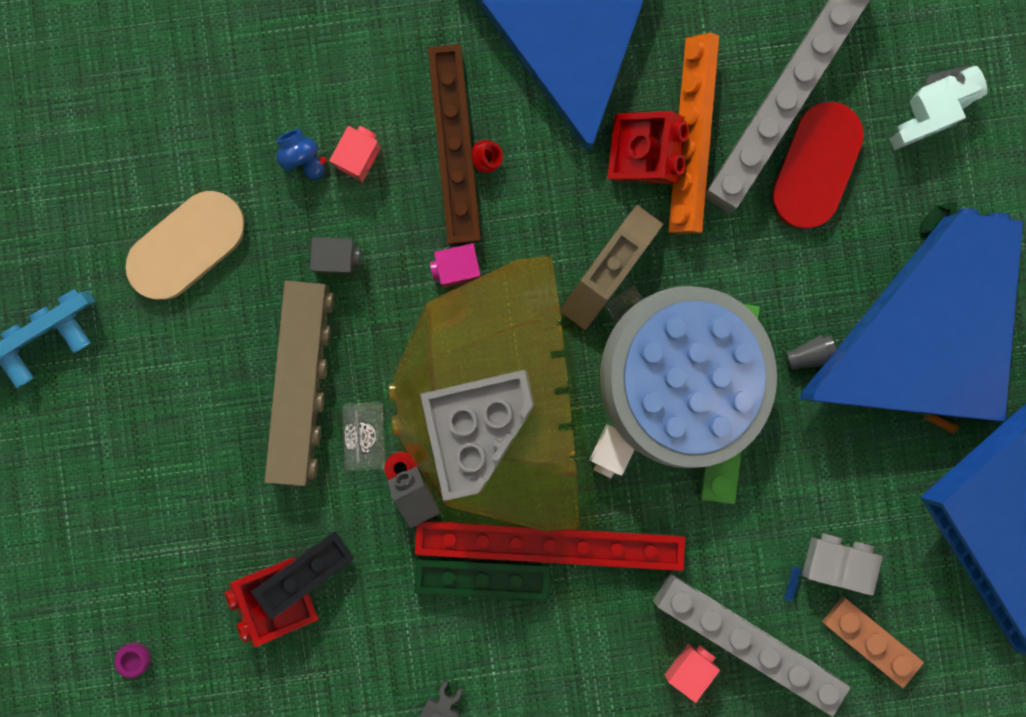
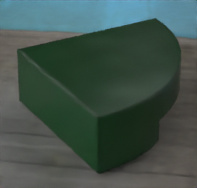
[919,202,957,235]

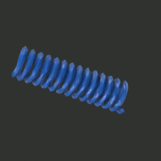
[784,567,802,602]

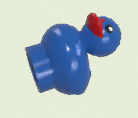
[276,129,327,180]

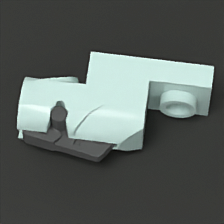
[889,65,987,151]

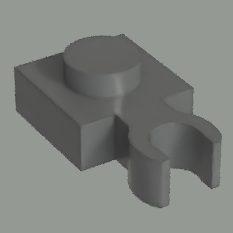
[420,679,462,717]

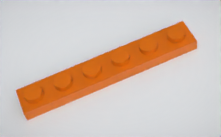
[668,32,719,235]

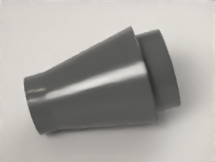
[786,334,837,371]

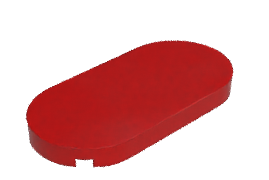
[771,102,864,230]

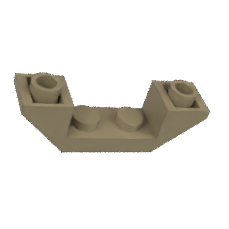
[559,205,663,331]

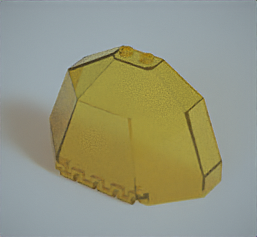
[389,256,580,531]

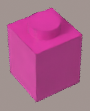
[430,243,481,288]

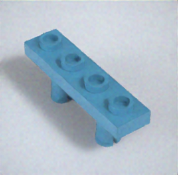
[0,289,96,389]

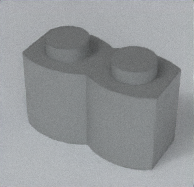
[802,533,883,595]

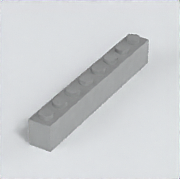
[705,0,870,215]

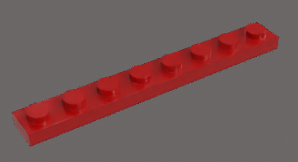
[415,520,685,571]

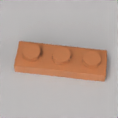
[822,596,924,688]

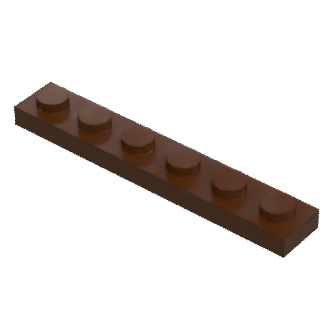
[428,44,481,245]

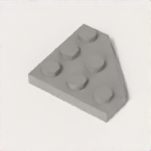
[420,370,535,501]

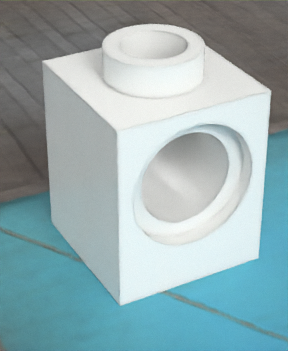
[589,424,634,478]

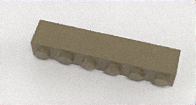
[265,281,334,486]

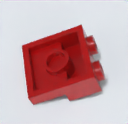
[607,111,689,184]
[224,557,319,647]

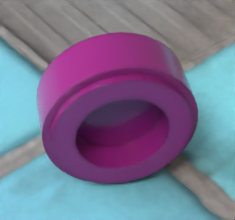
[114,642,151,678]

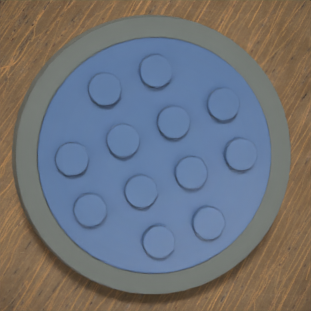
[600,286,777,468]

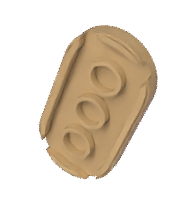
[126,191,245,300]

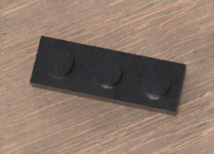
[250,531,354,620]

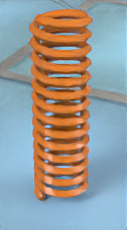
[924,414,959,434]

